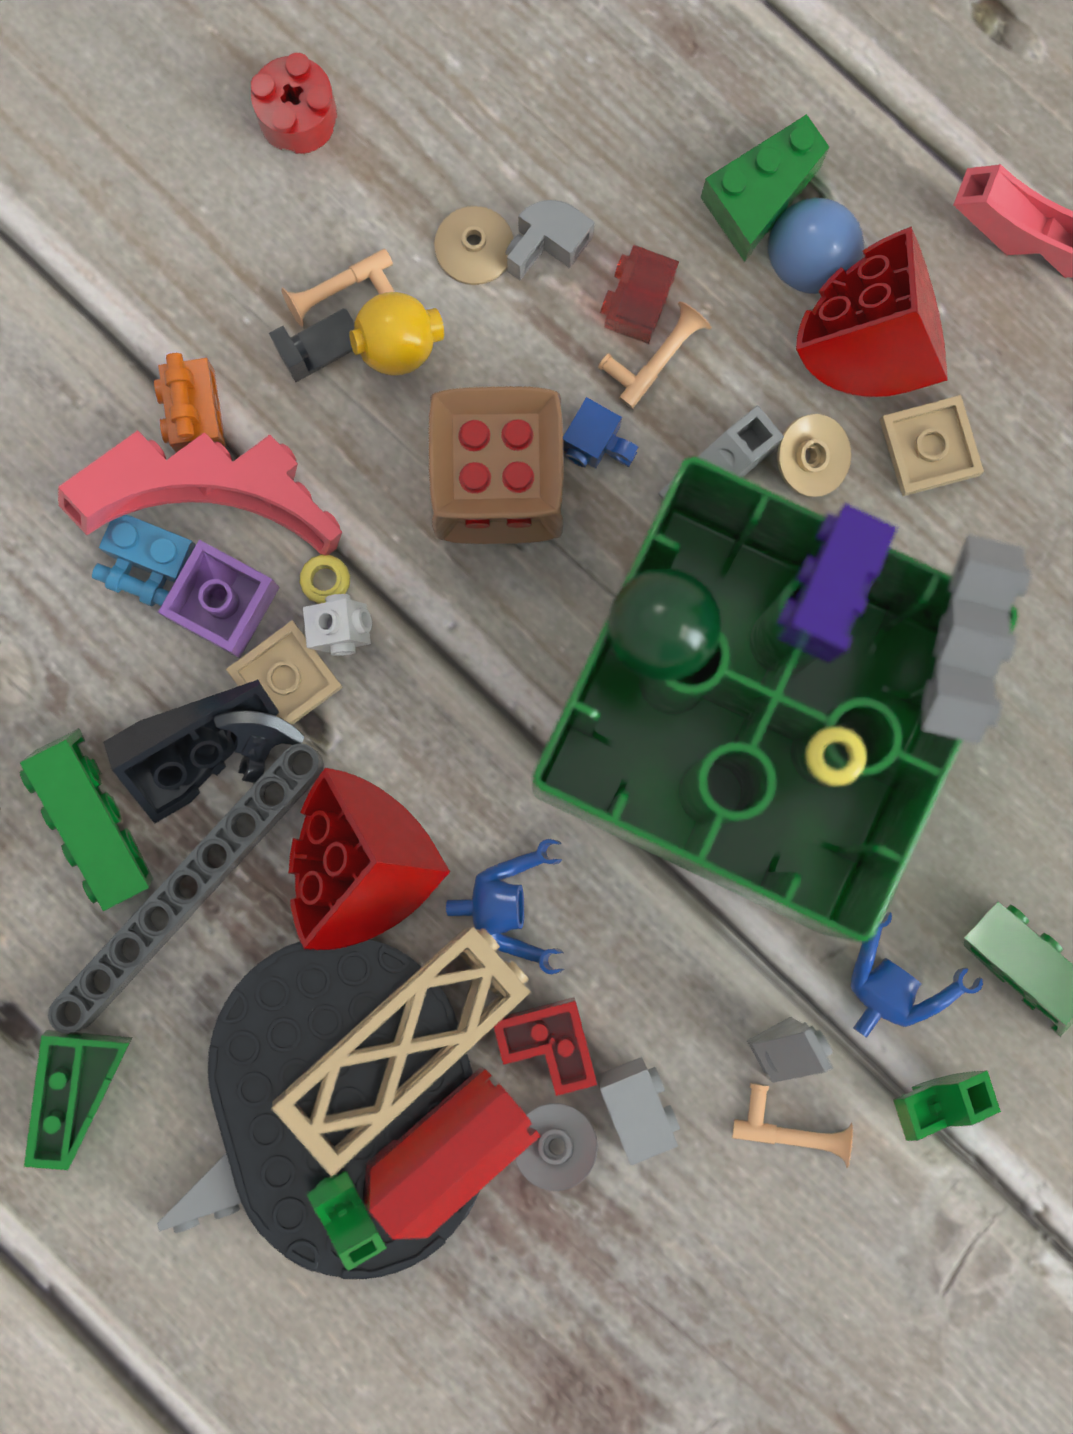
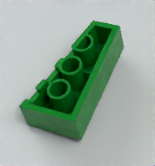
[20,728,153,911]

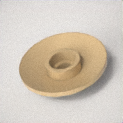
[434,206,514,285]
[777,414,851,497]

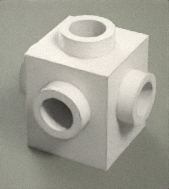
[303,594,372,656]

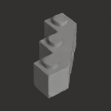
[922,534,1031,744]

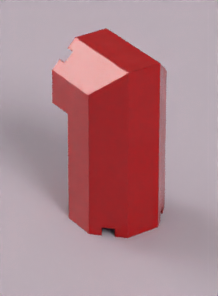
[363,1067,540,1239]

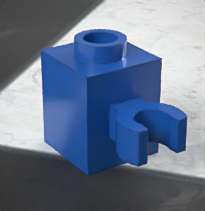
[563,397,638,469]

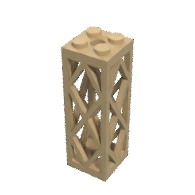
[272,927,531,1176]

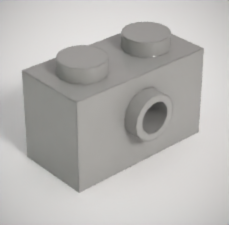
[595,1057,680,1166]

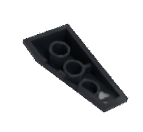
[103,680,279,824]

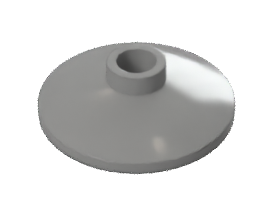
[515,1103,598,1191]

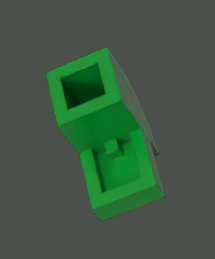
[893,1070,1001,1141]
[307,1172,387,1271]

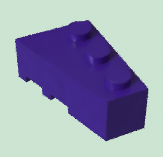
[776,503,898,663]

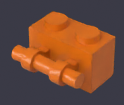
[154,353,226,453]

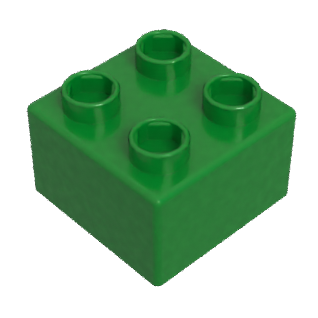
[532,456,1018,942]

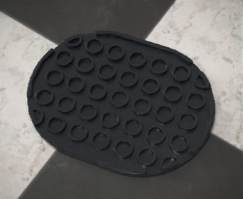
[208,939,480,1279]

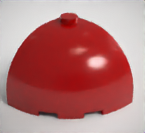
[796,226,948,397]
[288,768,450,950]

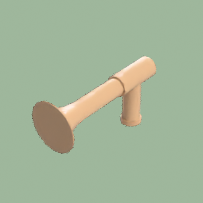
[281,249,395,327]
[598,301,712,409]
[732,1083,853,1168]

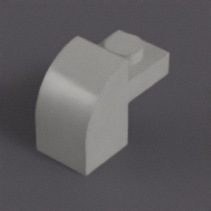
[506,200,595,281]

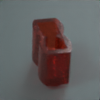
[600,245,679,344]

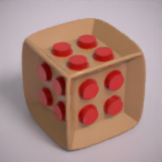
[429,386,564,544]

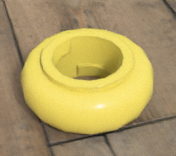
[299,554,350,604]
[806,727,866,786]

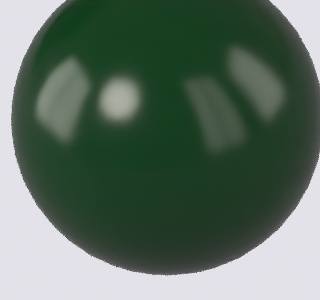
[608,568,721,681]

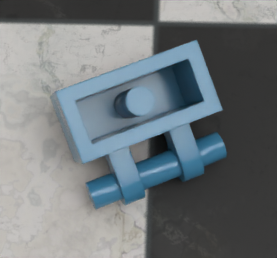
[92,514,196,606]

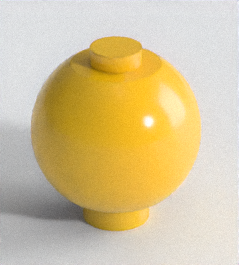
[349,292,444,376]

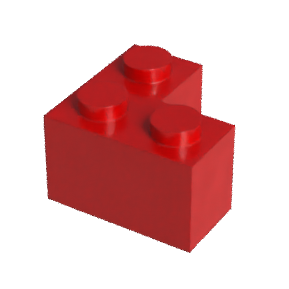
[494,997,597,1096]

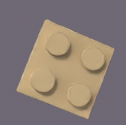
[880,395,984,497]
[226,620,343,725]

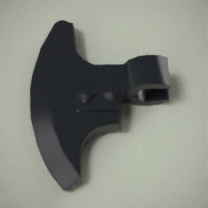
[214,711,304,783]

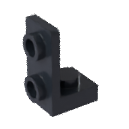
[269,309,354,383]

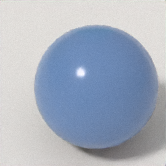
[768,198,864,294]

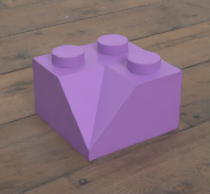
[158,540,280,659]

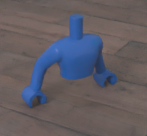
[446,839,564,974]
[850,912,983,1038]

